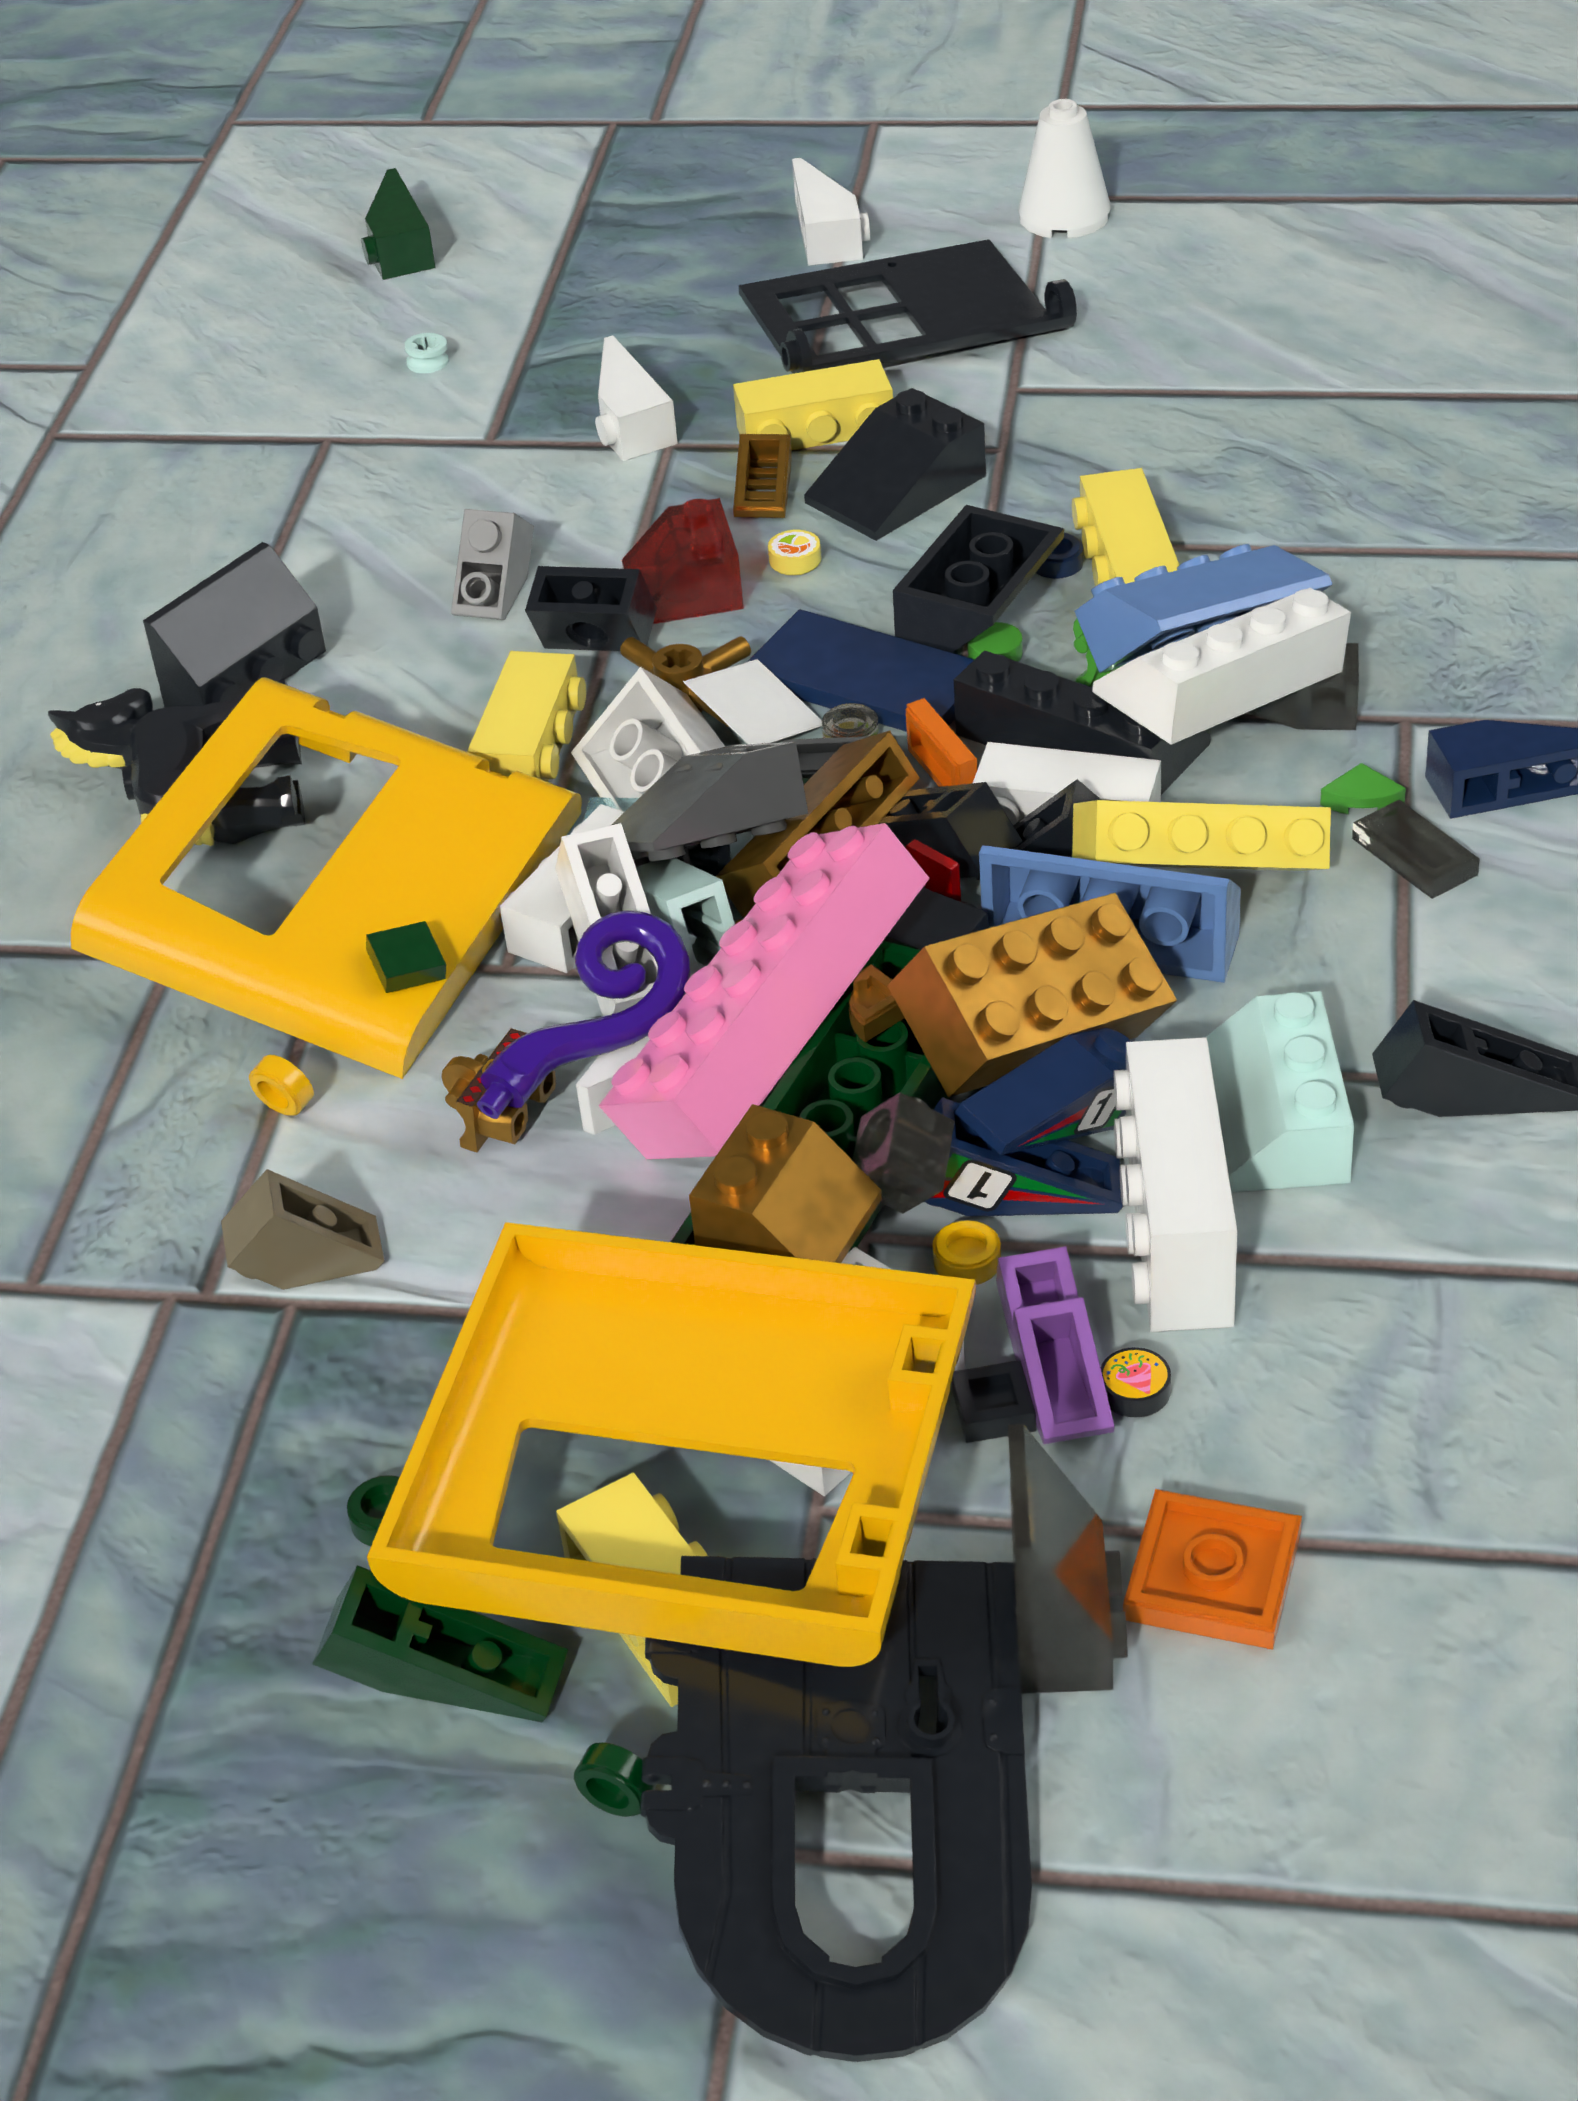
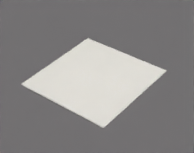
[683,659,826,744]

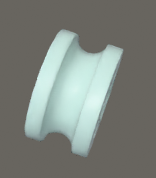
[405,333,449,373]

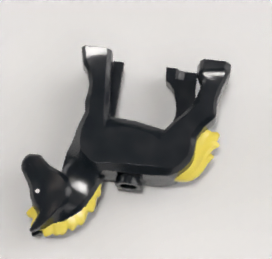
[48,678,305,846]

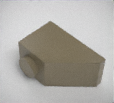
[221,1169,384,1290]

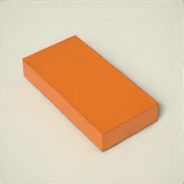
[905,698,977,787]

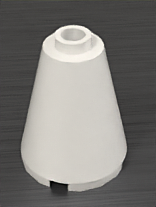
[1019,99,1111,238]

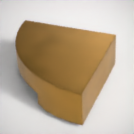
[849,964,905,1042]

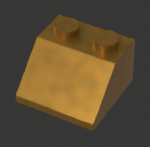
[689,1104,882,1263]

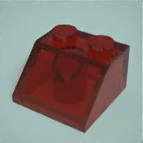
[621,498,744,624]

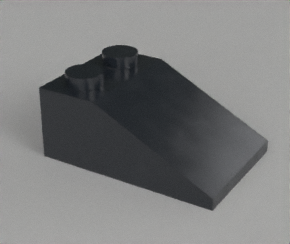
[804,388,986,541]

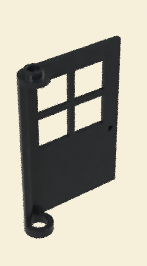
[739,239,1077,374]

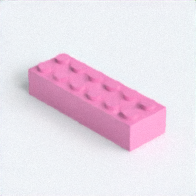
[599,823,929,1159]

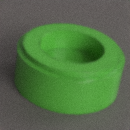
[967,622,1023,662]

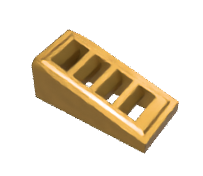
[733,434,792,518]

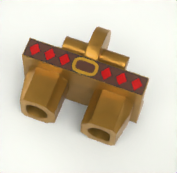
[441,1028,556,1153]

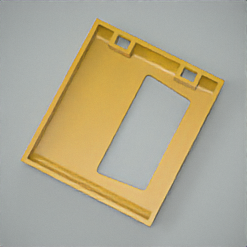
[71,677,582,1079]
[367,1222,976,1667]

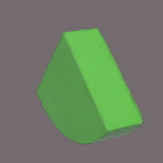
[1320,763,1406,814]

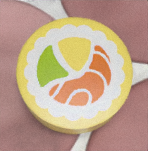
[768,530,821,575]

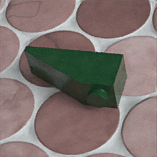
[361,168,436,280]
[312,1565,568,1722]

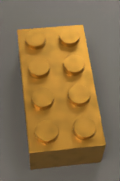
[887,893,1177,1097]

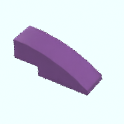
[996,1246,1115,1444]

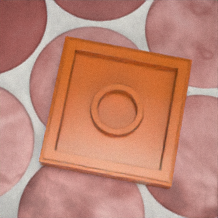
[1123,1489,1302,1650]

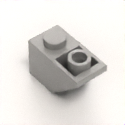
[451,509,534,620]

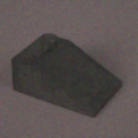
[1008,1424,1128,1694]

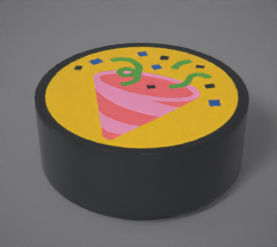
[1100,1347,1171,1417]

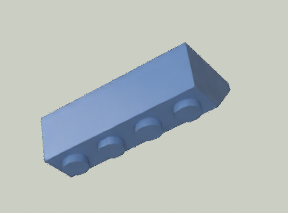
[1074,544,1333,673]
[979,845,1241,983]

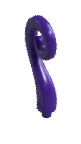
[477,910,690,1119]

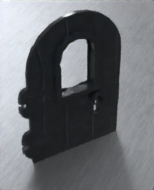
[640,1556,1032,2062]

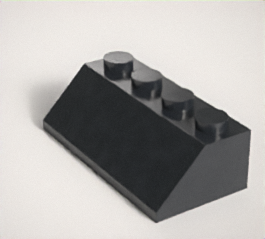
[953,650,1210,795]

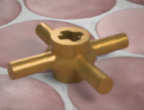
[620,636,751,727]

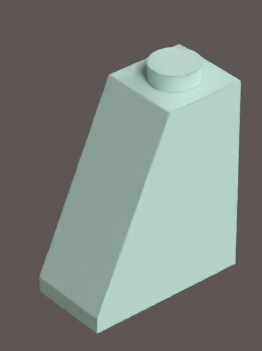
[636,858,735,973]

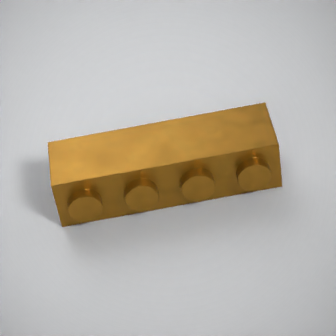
[715,730,920,918]

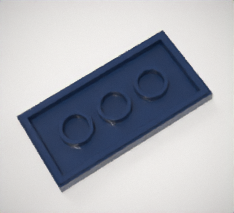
[747,609,974,732]

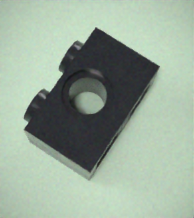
[525,566,657,651]

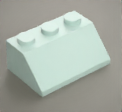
[1206,991,1354,1193]

